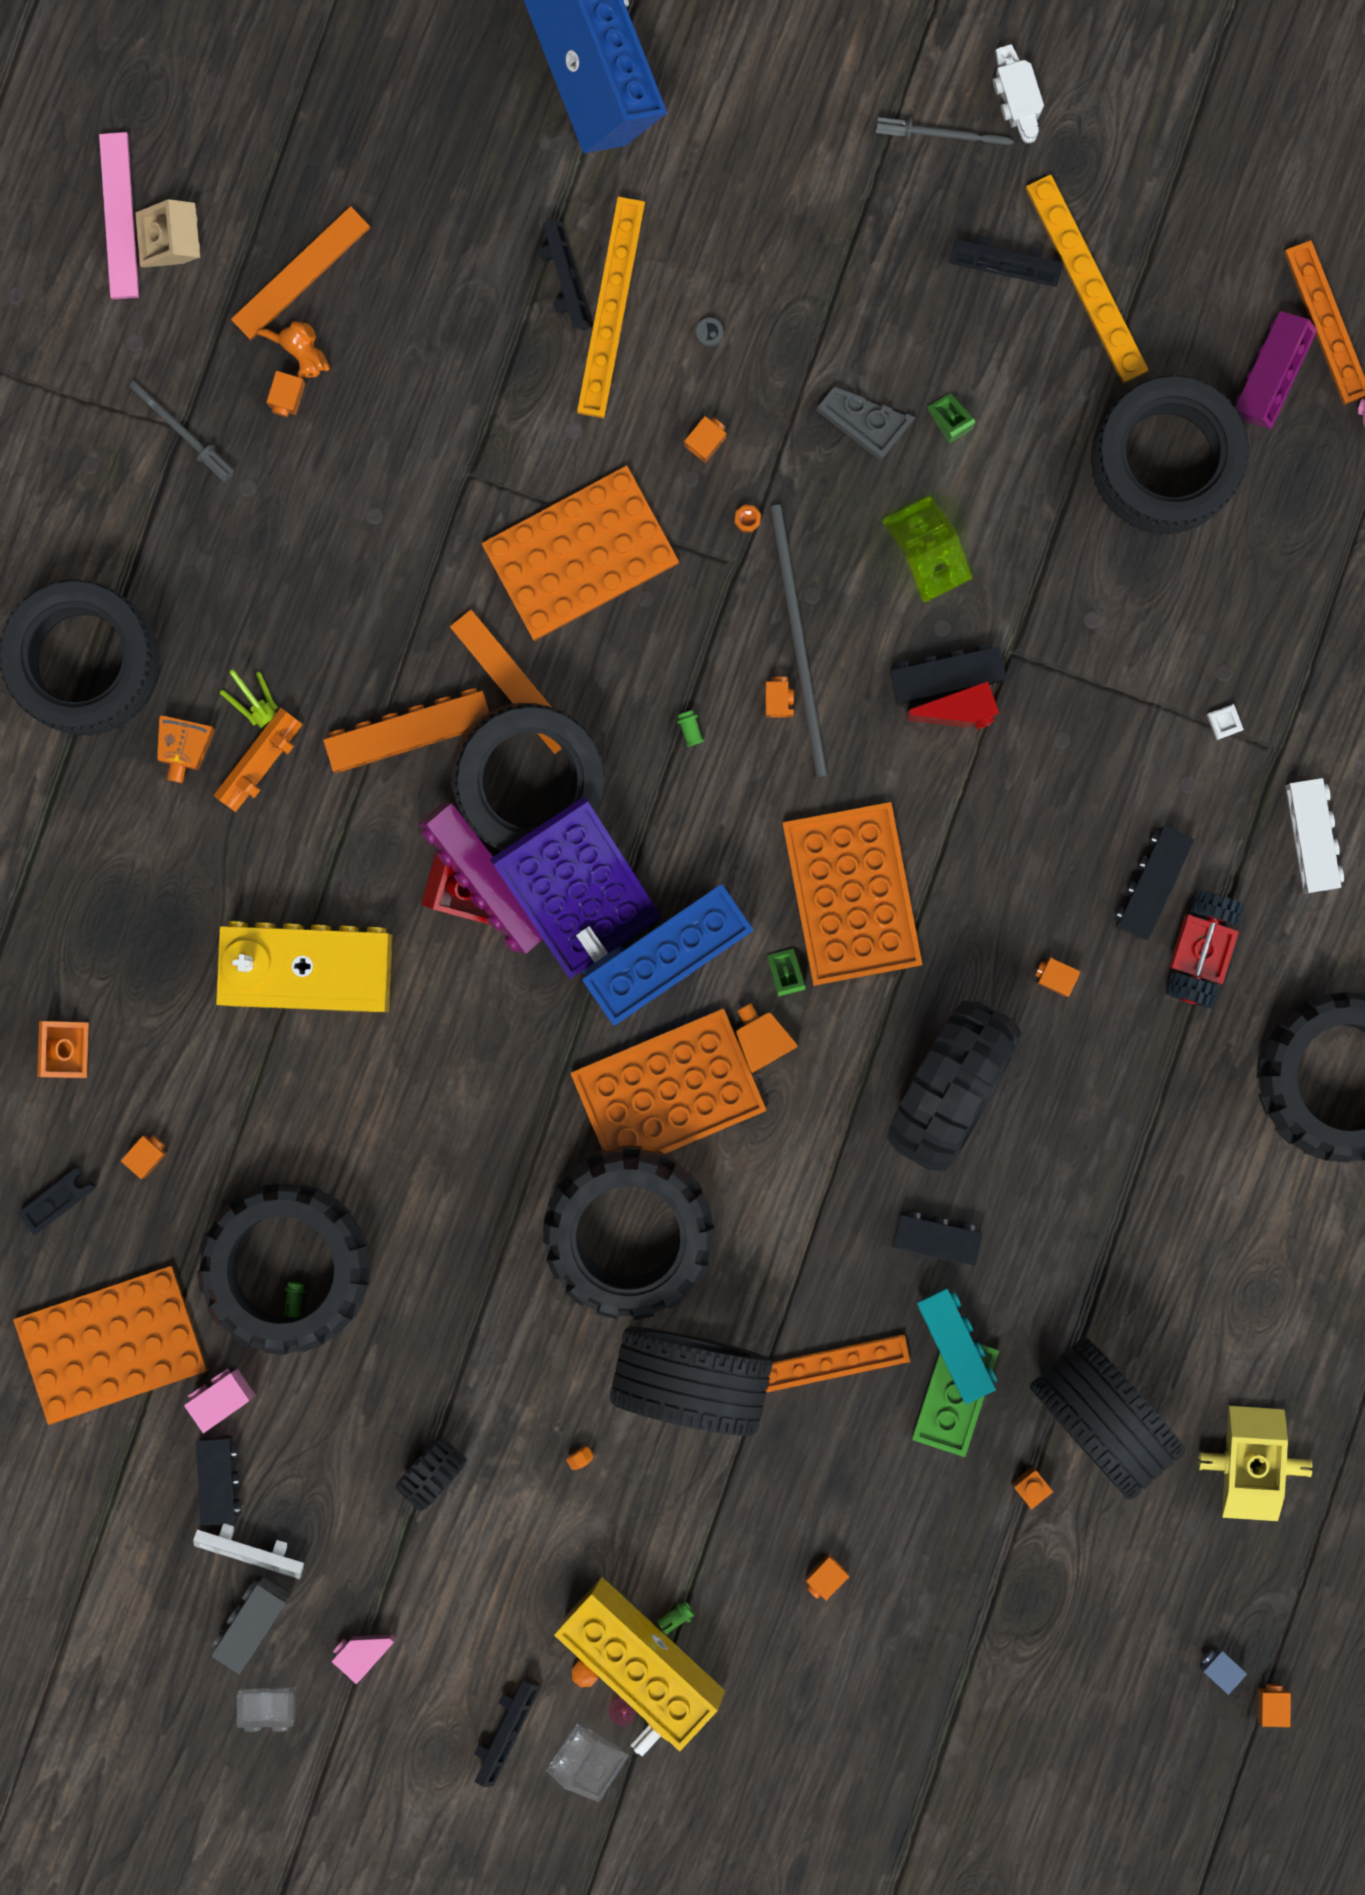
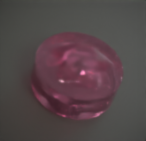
[609,1697,636,1726]

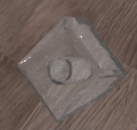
[546,1724,630,1802]

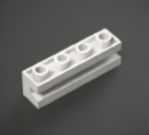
[1285,778,1344,894]

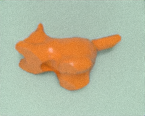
[256,322,330,378]

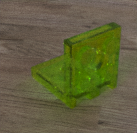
[882,496,973,603]

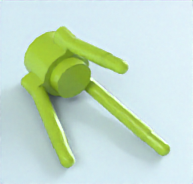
[220,669,278,728]

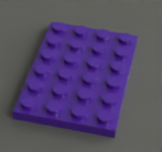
[490,797,662,979]

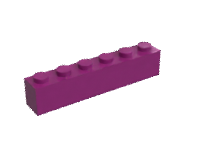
[418,802,543,954]

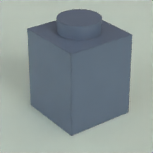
[1200,1647,1247,1695]

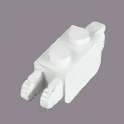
[993,44,1044,143]

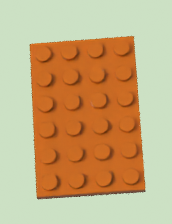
[481,466,679,641]
[782,802,922,986]
[570,1008,767,1154]
[13,1265,208,1425]

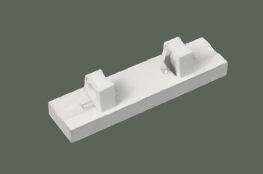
[193,1524,304,1579]

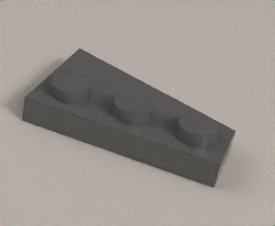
[816,387,916,461]

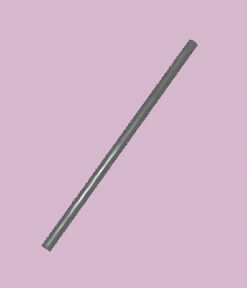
[770,505,827,777]

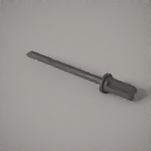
[875,116,1014,145]
[128,380,235,482]

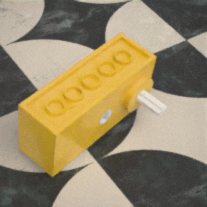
[216,921,393,1012]
[554,1577,725,1756]

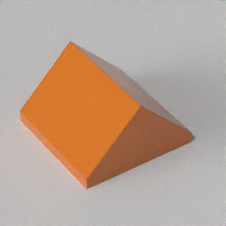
[37,1021,89,1078]

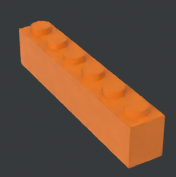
[323,688,489,774]

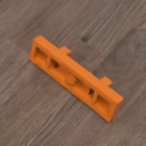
[213,708,303,812]

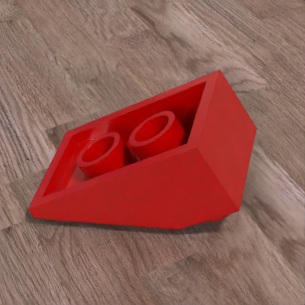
[905,682,999,730]
[421,852,490,925]

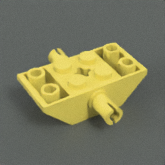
[1198,1405,1312,1521]

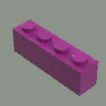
[1235,311,1317,430]

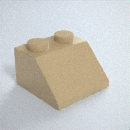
[135,199,200,267]

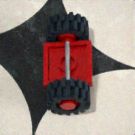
[1165,890,1245,1009]

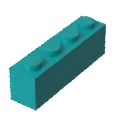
[915,1287,998,1405]

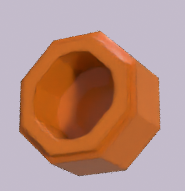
[735,505,761,533]
[566,1445,594,1470]
[572,1660,598,1687]

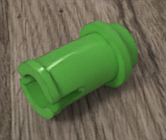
[677,710,704,747]
[283,1281,307,1318]
[657,1601,694,1634]

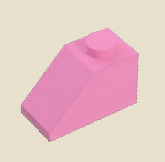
[332,1634,396,1684]

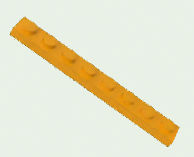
[1025,174,1149,384]
[577,197,645,419]

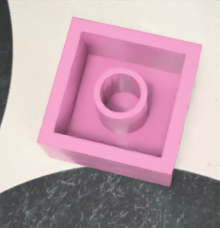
[184,1368,256,1433]

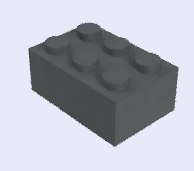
[211,1577,292,1675]

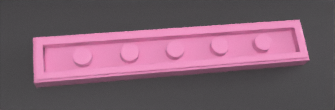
[99,132,139,300]

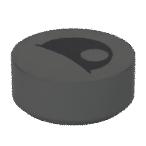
[696,318,723,347]

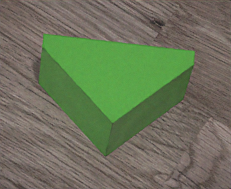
[927,393,975,444]
[767,948,806,997]

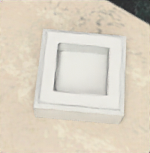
[1207,704,1243,740]

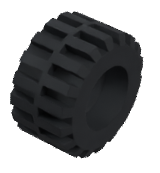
[395,1436,467,1511]

